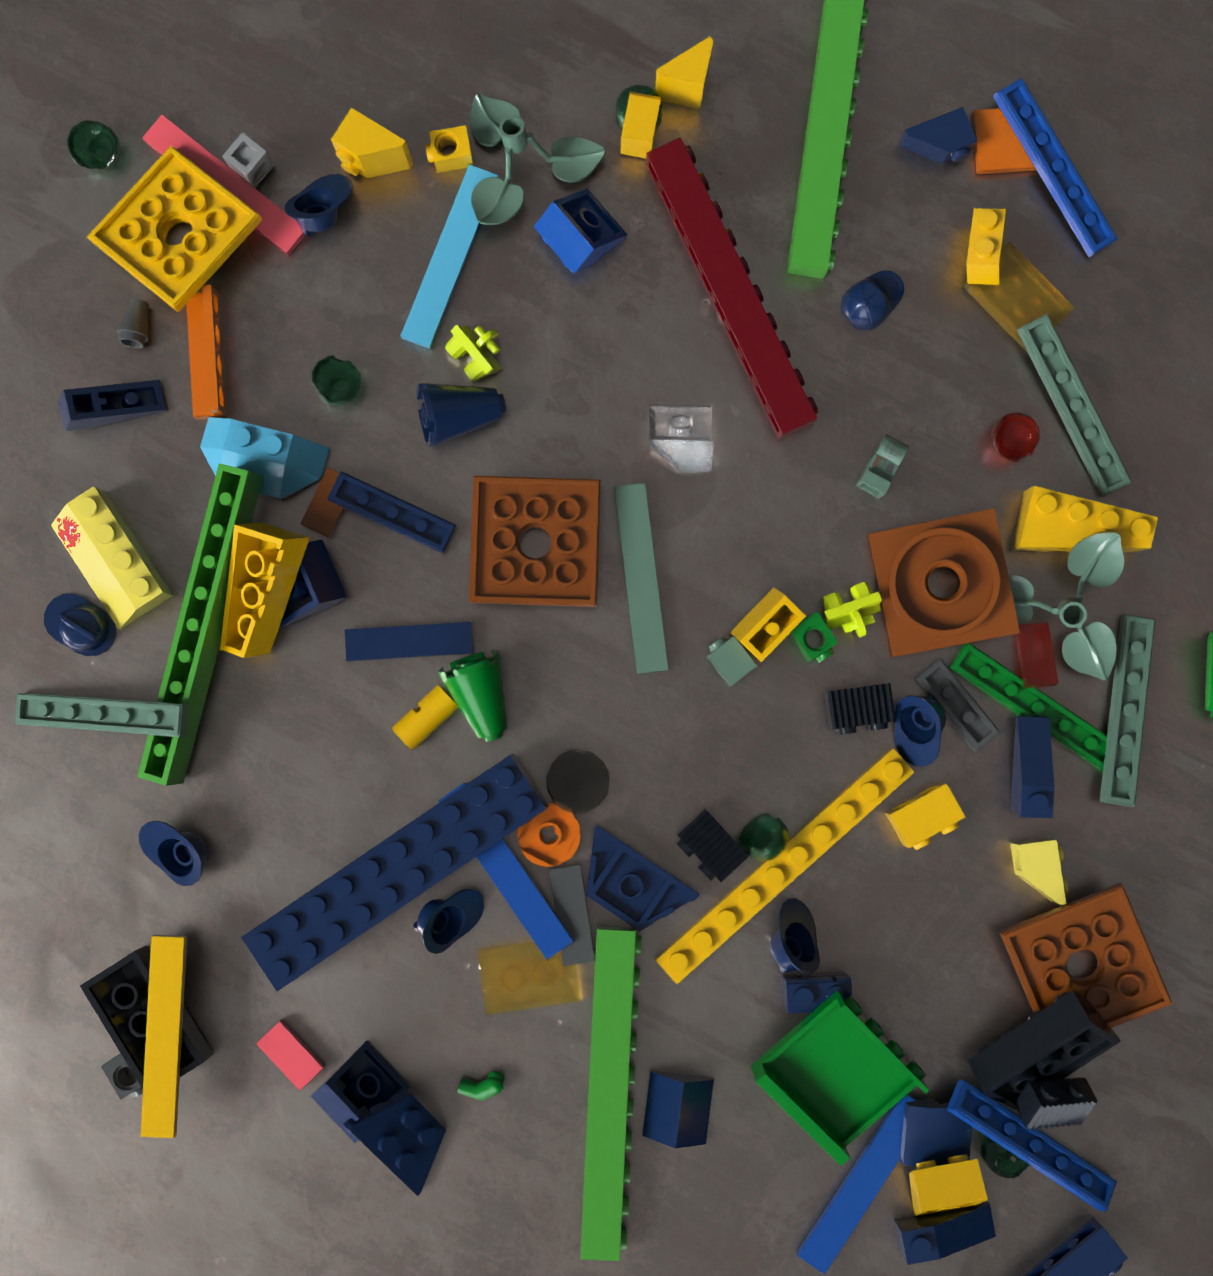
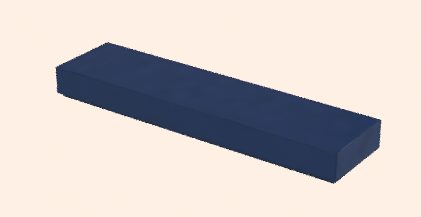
[327,471,456,554]
[345,622,474,662]

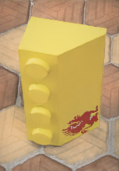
[51,486,173,630]

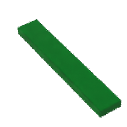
[948,643,1107,772]

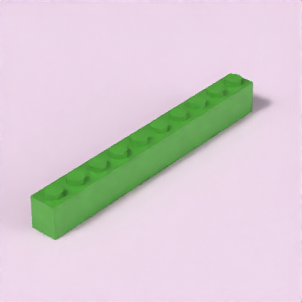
[787,0,869,279]
[137,463,264,786]
[580,925,642,1261]

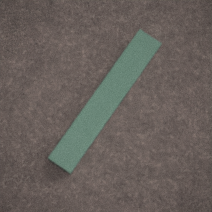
[1017,314,1132,497]
[614,483,669,674]
[1100,614,1156,807]
[15,693,189,737]

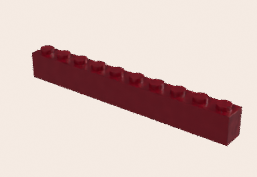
[646,137,818,440]

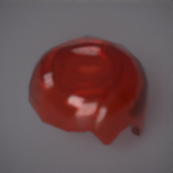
[991,412,1040,462]

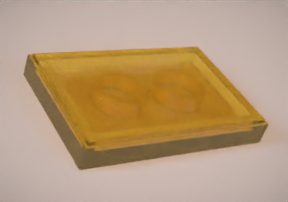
[963,241,1075,353]
[477,942,581,1015]

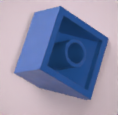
[534,188,628,274]

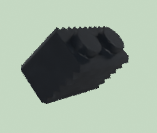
[823,683,896,735]
[676,808,749,882]
[1015,1077,1097,1130]

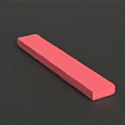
[142,115,305,256]

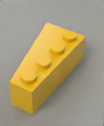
[1009,486,1158,552]
[220,522,310,658]

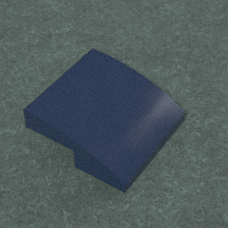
[900,1098,973,1167]

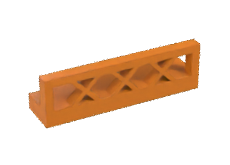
[186,284,227,419]

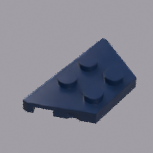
[586,825,700,932]
[343,1089,446,1196]

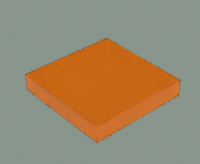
[971,108,1036,175]

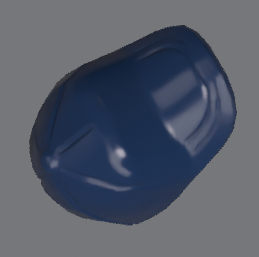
[841,270,904,330]

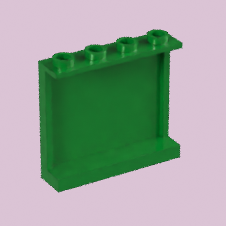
[750,990,929,1166]

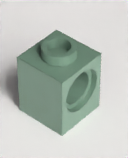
[707,636,757,687]

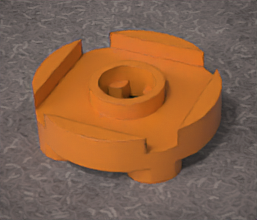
[517,802,581,867]

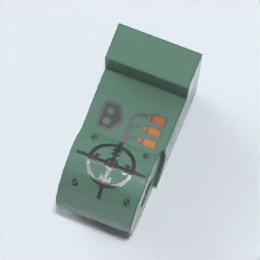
[855,434,909,499]

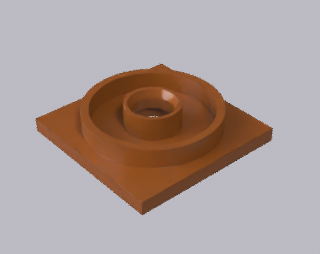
[469,476,601,607]
[868,508,1020,658]
[999,883,1173,1028]

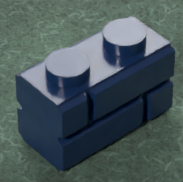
[782,972,852,1013]

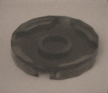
[546,750,610,814]

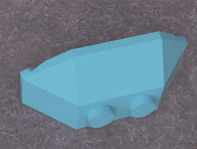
[200,417,330,500]

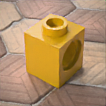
[425,125,474,173]

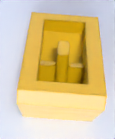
[620,91,661,159]

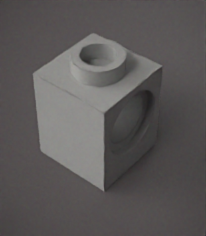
[222,132,274,188]

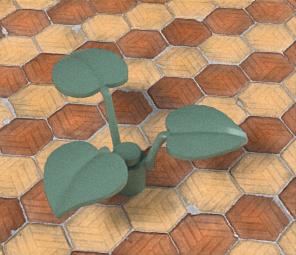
[470,93,605,225]
[1008,532,1124,680]

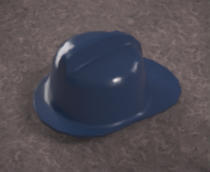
[284,174,353,237]
[44,593,116,656]
[894,694,946,767]
[138,821,209,886]
[413,889,484,954]
[770,898,820,974]

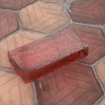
[1015,622,1059,688]

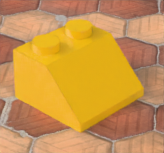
[331,108,413,179]
[909,1154,988,1216]

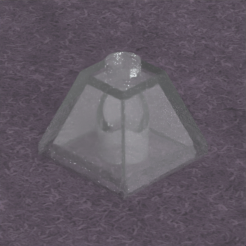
[649,404,714,473]

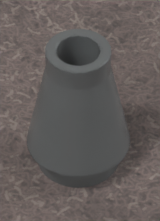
[116,299,149,349]

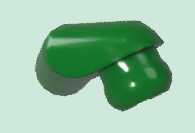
[457,1070,505,1101]

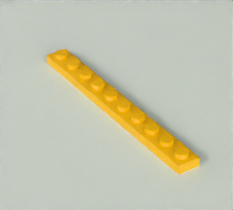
[655,748,915,984]

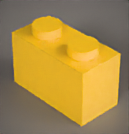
[966,208,1007,285]
[730,587,806,662]
[885,782,965,850]

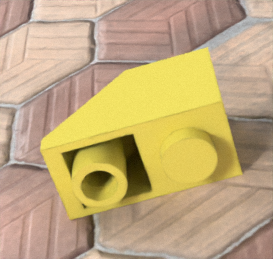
[1010,837,1069,905]

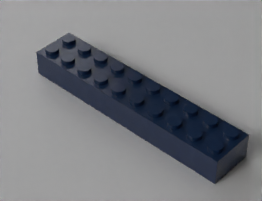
[241,753,549,991]

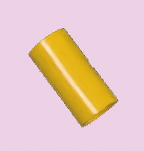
[391,684,459,750]

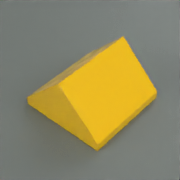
[654,36,714,110]

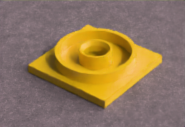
[87,145,263,312]

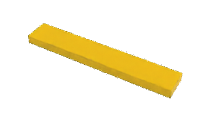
[140,935,187,1138]

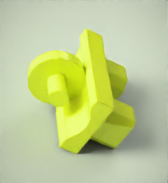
[445,324,503,382]
[823,582,882,638]

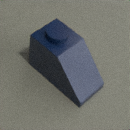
[899,107,978,164]

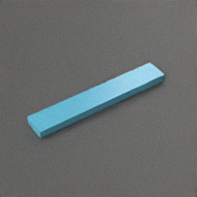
[400,164,499,350]

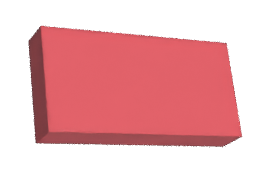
[256,1019,325,1091]

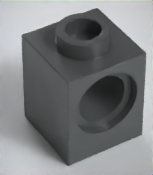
[101,1053,143,1100]

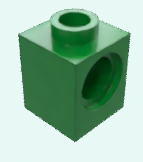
[789,611,838,663]

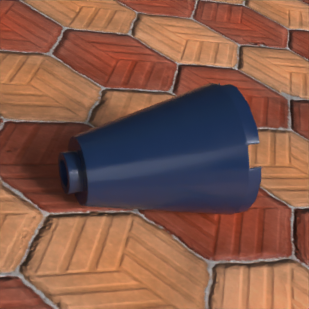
[416,383,506,447]

